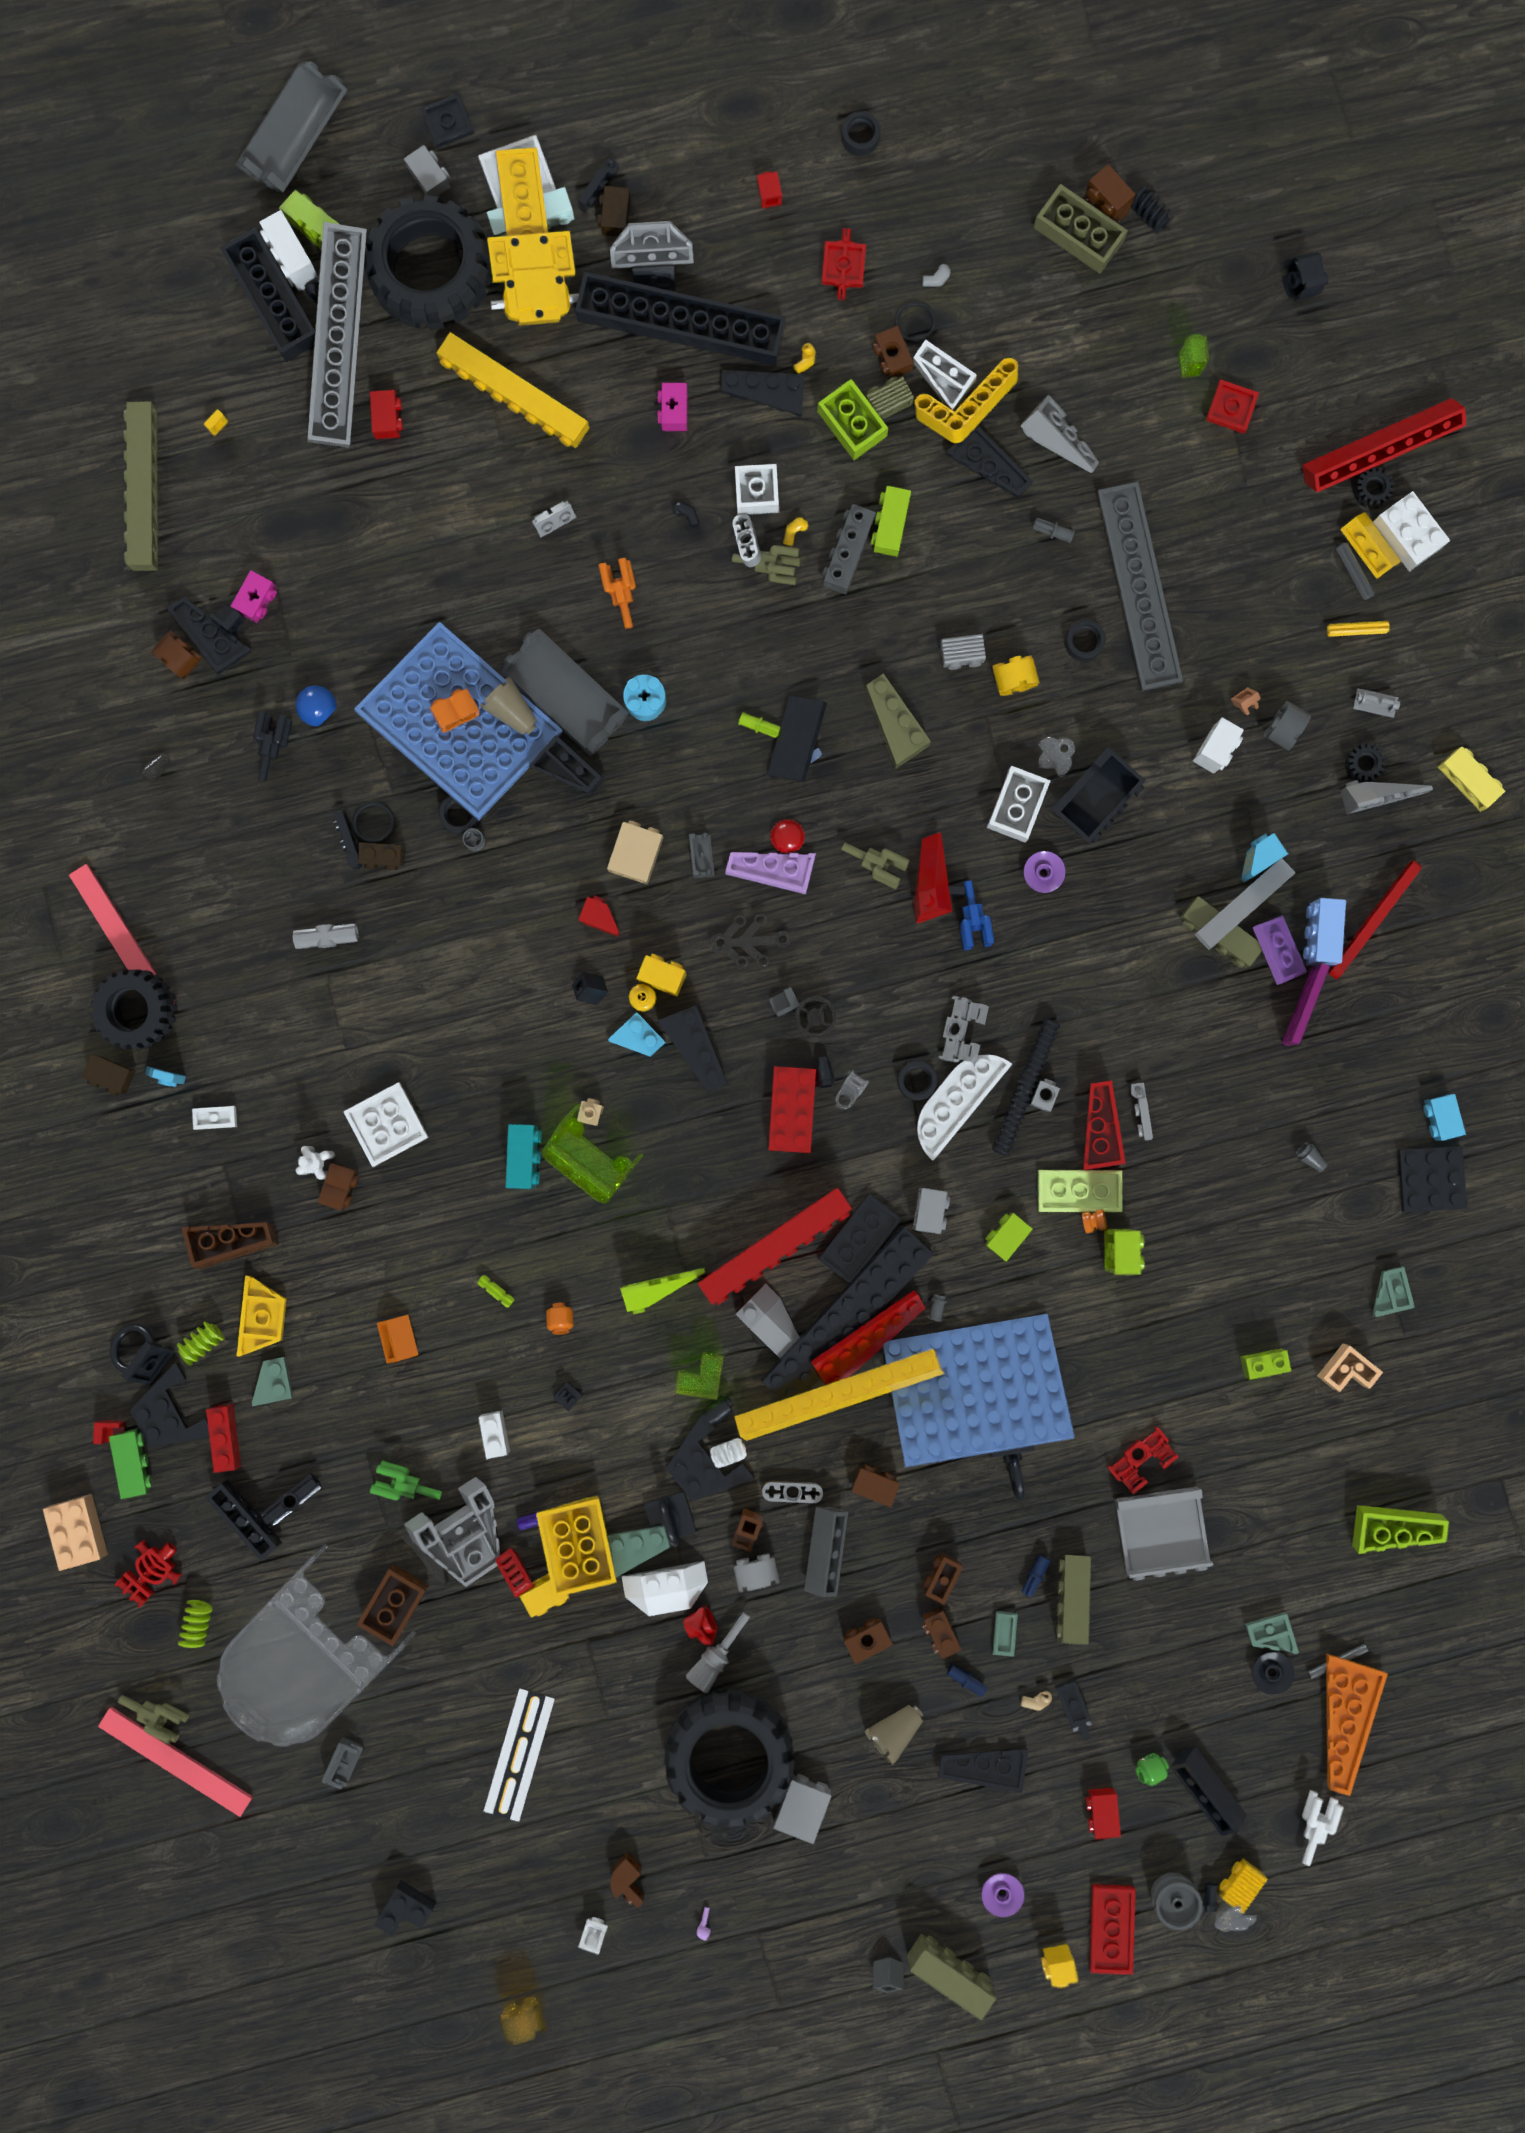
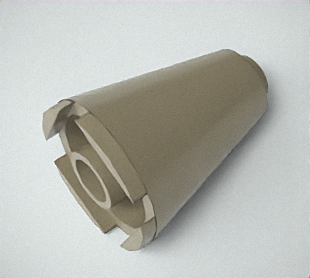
[480,677,537,735]
[864,1705,923,1765]

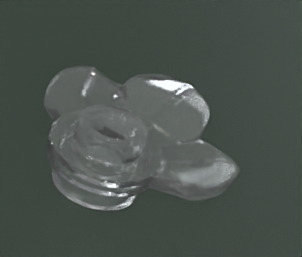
[1038,737,1075,777]
[1214,1906,1257,1932]

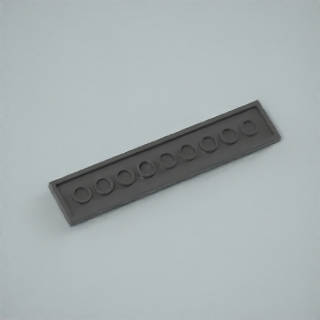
[1097,482,1183,692]

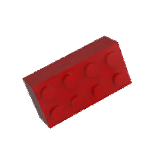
[769,1066,816,1153]

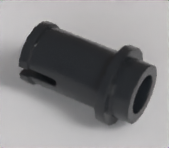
[1202,1882,1219,1912]

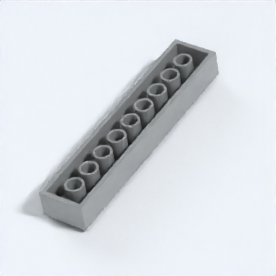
[307,222,367,448]

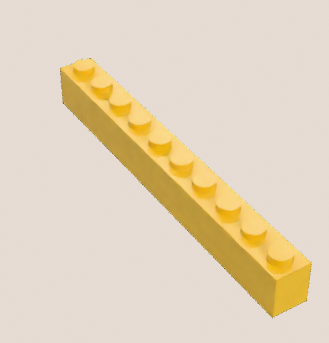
[735,1349,944,1441]

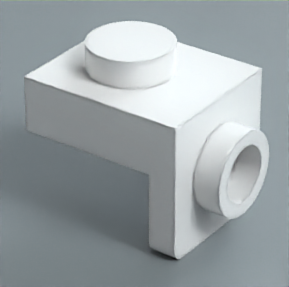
[578,1917,608,1954]

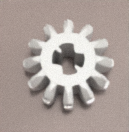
[710,1438,747,1468]

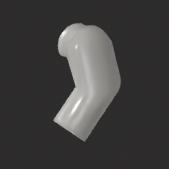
[923,264,950,287]

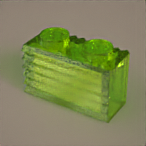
[1179,334,1210,378]

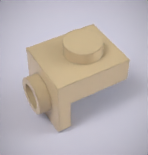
[577,1098,604,1126]

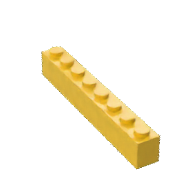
[437,332,589,448]

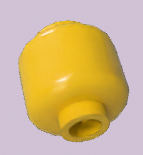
[629,984,657,1012]

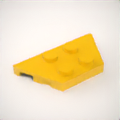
[237,1275,287,1357]

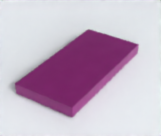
[1281,963,1329,1046]

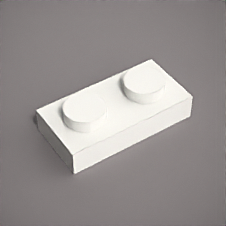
[192,1106,237,1130]

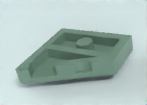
[252,1356,294,1407]

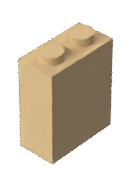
[607,821,663,885]

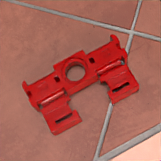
[1107,1426,1179,1494]

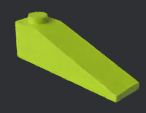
[621,1268,706,1314]

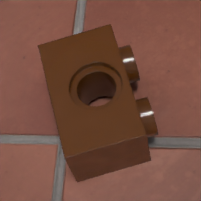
[872,326,913,379]
[843,1618,893,1665]

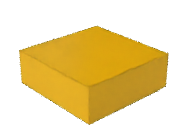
[204,409,228,436]

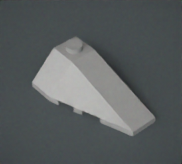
[1021,395,1099,473]
[1340,780,1433,814]

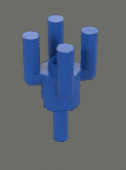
[959,881,995,951]

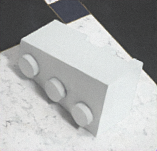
[914,340,977,411]

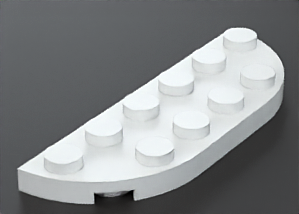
[917,1055,1012,1161]

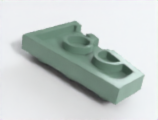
[607,1526,671,1577]

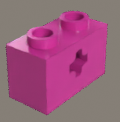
[658,383,687,431]
[231,570,277,623]

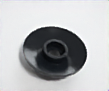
[1252,1652,1295,1695]

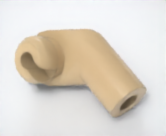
[1021,1691,1052,1711]

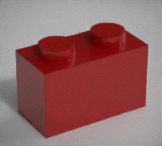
[370,390,403,439]
[1085,1788,1121,1839]

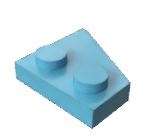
[145,1066,186,1087]

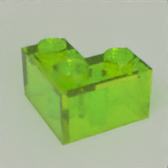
[675,1352,724,1400]

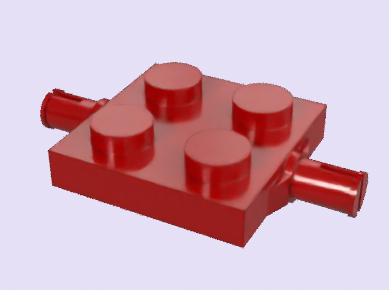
[822,228,866,300]

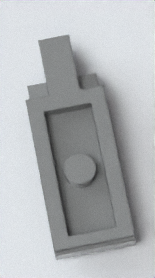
[1131,1083,1153,1141]

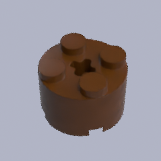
[151,630,202,680]

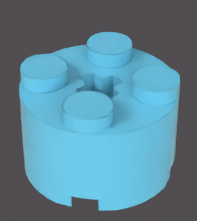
[623,675,666,721]

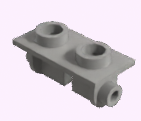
[532,501,576,537]
[1353,688,1400,718]

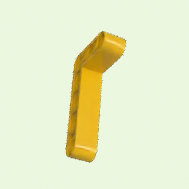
[915,358,1018,443]

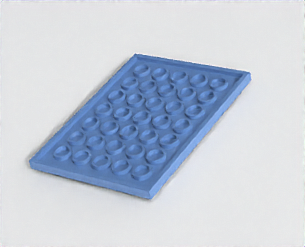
[354,622,563,821]
[883,1314,1074,1467]

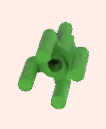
[370,1460,442,1500]

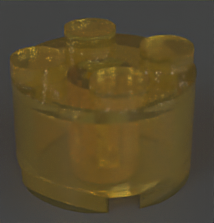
[499,1996,548,2045]

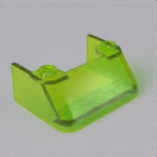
[542,1103,644,1204]

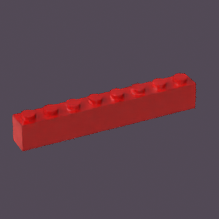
[1303,398,1466,493]

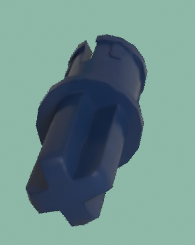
[1022,1555,1051,1597]
[947,1663,987,1697]

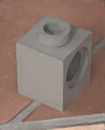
[1029,1079,1060,1112]

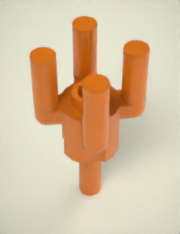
[598,558,636,629]

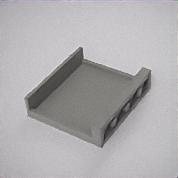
[1114,1486,1213,1580]

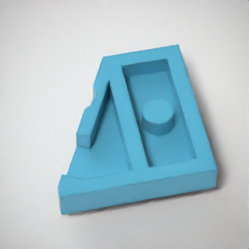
[608,1012,666,1057]

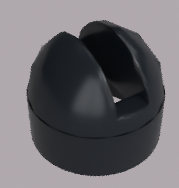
[304,282,319,300]

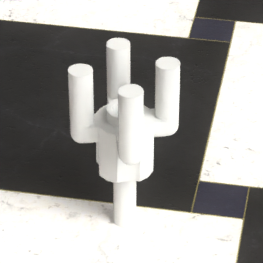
[296,1146,335,1180]
[1302,1790,1344,1866]

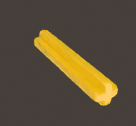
[1327,621,1389,636]

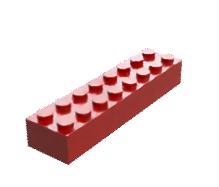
[698,1187,852,1305]

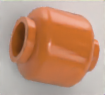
[546,1303,574,1335]

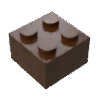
[1084,164,1136,223]

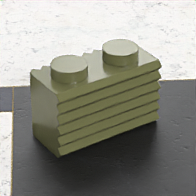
[866,376,914,420]

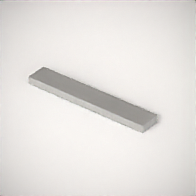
[1195,858,1295,950]

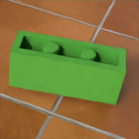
[109,1429,152,1499]

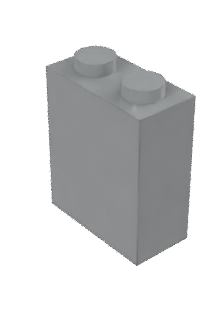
[774,1774,832,1844]

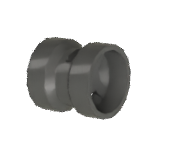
[463,828,486,852]

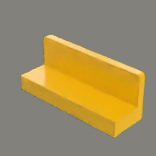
[1340,512,1401,579]

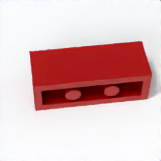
[206,1404,241,1473]

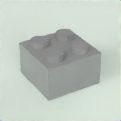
[913,1188,950,1234]

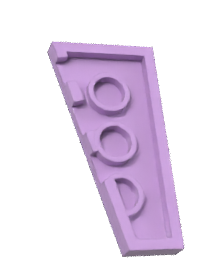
[725,852,816,894]

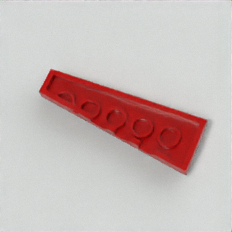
[811,1291,926,1385]

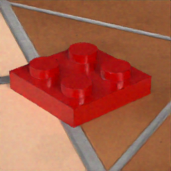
[1205,379,1259,434]

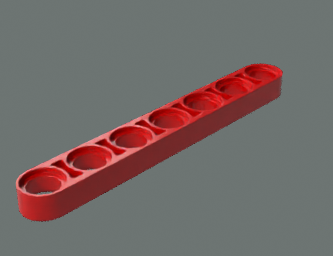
[1328,860,1422,980]

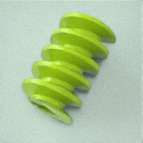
[177,1321,225,1366]
[178,1600,213,1648]

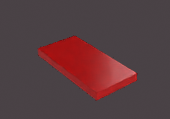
[1090,1884,1136,1975]

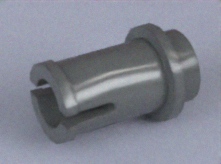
[929,1294,947,1322]

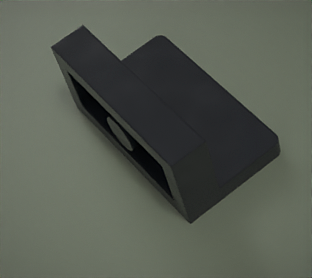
[633,264,675,290]

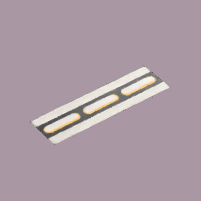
[484,1688,555,1822]

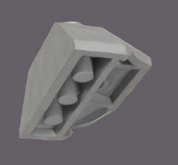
[610,221,694,268]

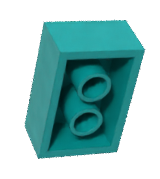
[506,1124,542,1189]

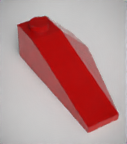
[913,833,952,923]

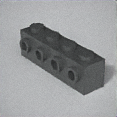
[821,504,876,595]
[804,1506,848,1597]

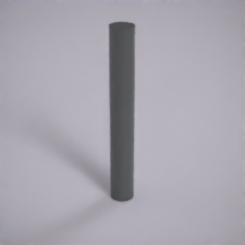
[1308,1644,1368,1679]

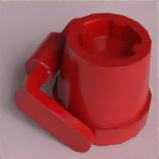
[683,1606,718,1645]

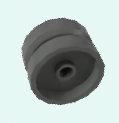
[1150,1873,1202,1930]

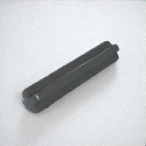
[1337,542,1375,600]

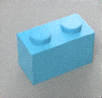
[1424,1094,1466,1141]

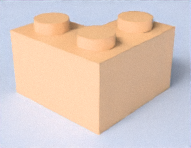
[1317,1344,1383,1392]

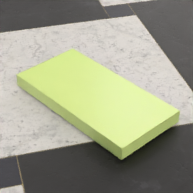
[1038,1170,1122,1212]

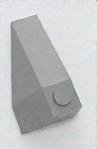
[736,1283,800,1358]

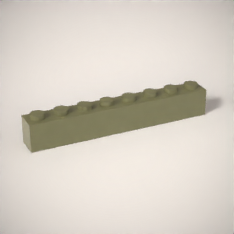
[124,402,158,571]

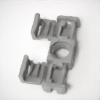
[939,996,989,1063]

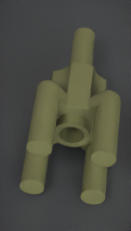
[732,545,801,585]
[841,843,910,890]
[118,1695,189,1744]

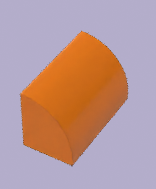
[377,1315,418,1363]

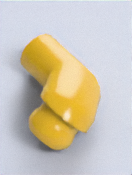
[793,343,816,374]
[783,518,808,546]

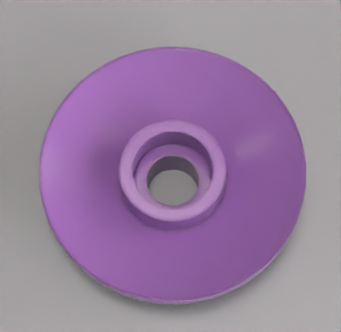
[1024,851,1065,893]
[982,1873,1024,1917]

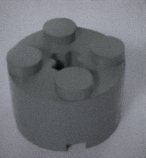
[1263,700,1311,751]

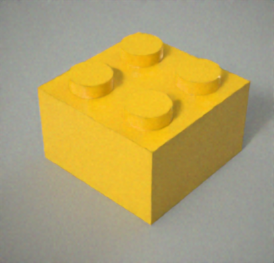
[637,954,687,997]

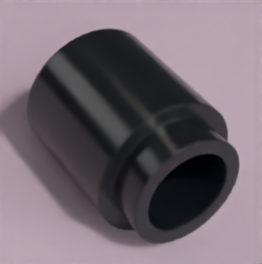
[702,1395,735,1426]

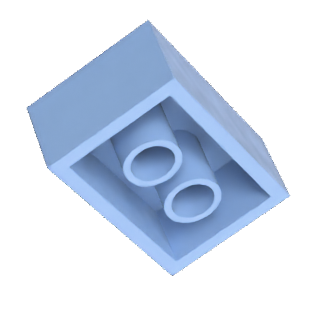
[1303,898,1346,967]

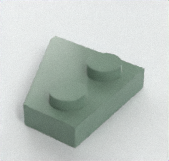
[1373,1266,1415,1317]
[1245,1612,1299,1654]

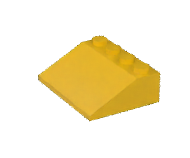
[536,1495,616,1597]

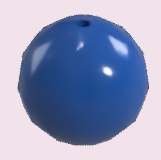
[295,685,337,727]

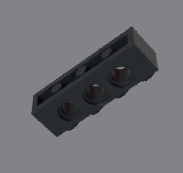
[205,1479,283,1561]

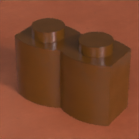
[318,1163,359,1211]

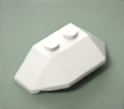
[622,1561,708,1616]

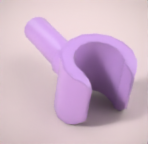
[697,1907,711,1941]

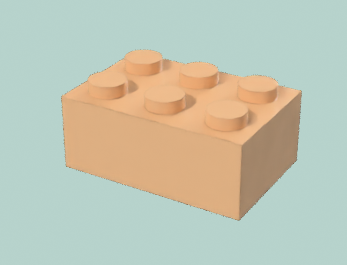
[43,1494,108,1571]

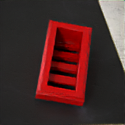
[495,1548,533,1598]

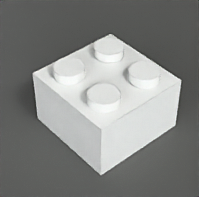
[735,464,779,515]
[1193,718,1244,773]

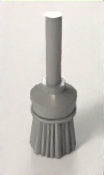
[686,1612,750,1693]

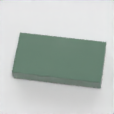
[992,1611,1018,1657]

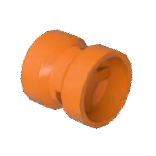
[1082,1209,1108,1233]

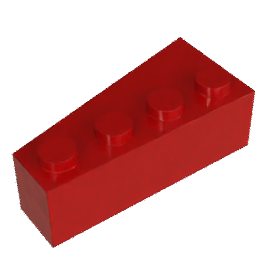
[1083,1080,1126,1170]

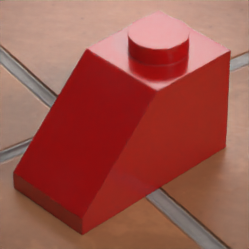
[579,896,620,937]

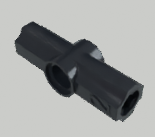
[261,1473,322,1528]

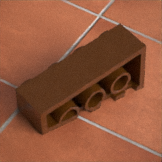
[181,1222,279,1269]

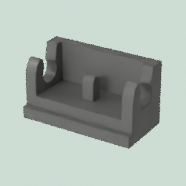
[689,833,715,878]
[321,1737,364,1789]

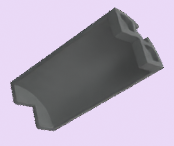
[235,61,348,192]
[501,629,629,756]

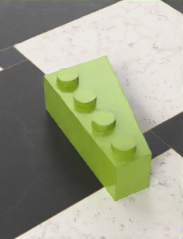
[279,190,340,250]
[1352,1505,1449,1554]

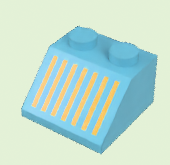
[1241,833,1288,882]

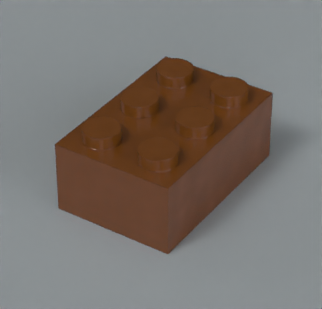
[357,1564,429,1646]

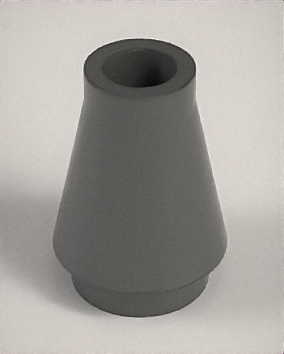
[1296,1142,1328,1172]

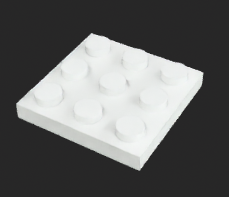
[478,135,556,209]
[344,1082,429,1167]

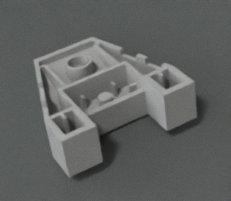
[404,1477,500,1587]

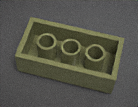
[1034,184,1128,274]
[907,1933,996,2021]

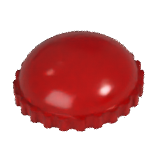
[770,819,805,854]

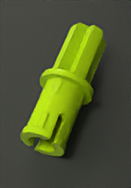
[739,712,780,738]

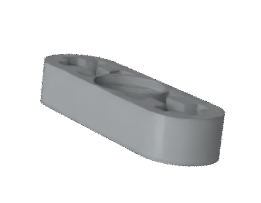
[733,513,761,567]
[762,1481,823,1503]

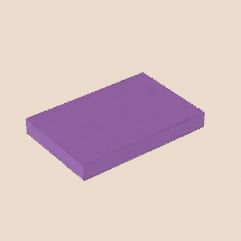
[1253,915,1307,985]

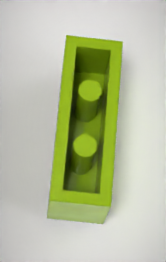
[871,486,911,557]

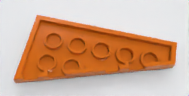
[1326,1653,1388,1796]

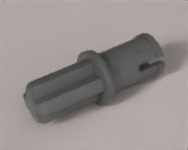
[1033,518,1075,543]

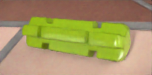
[477,1275,514,1308]

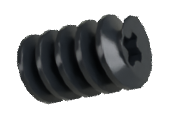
[1131,185,1174,234]

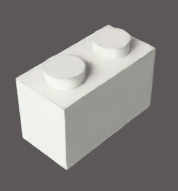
[479,1410,510,1459]

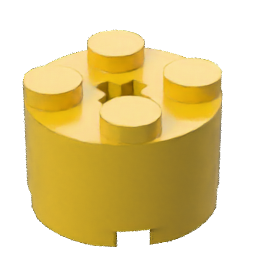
[992,656,1040,696]

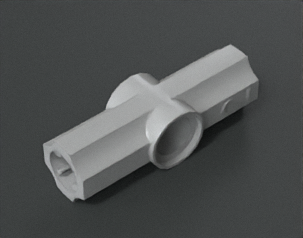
[293,923,359,949]

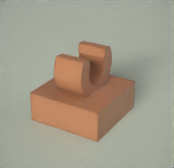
[1231,687,1261,715]

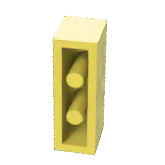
[1438,746,1505,812]

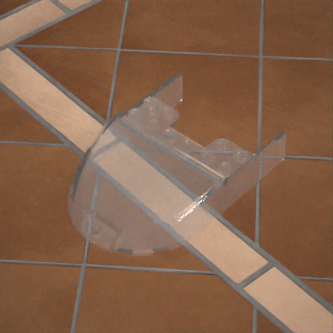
[217,1544,416,1746]

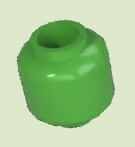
[1135,1753,1169,1786]

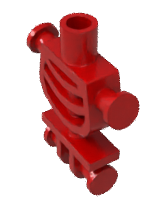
[114,1540,182,1608]

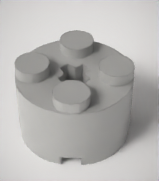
[733,1553,780,1592]

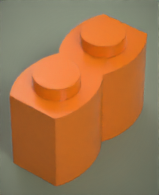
[430,689,479,733]

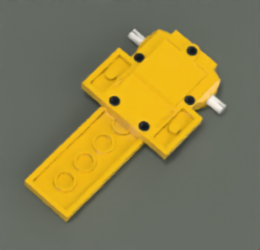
[487,147,579,326]

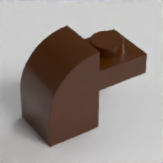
[731,1508,764,1552]
[610,1852,645,1908]

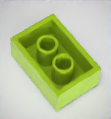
[817,379,888,460]
[1104,1229,1144,1274]

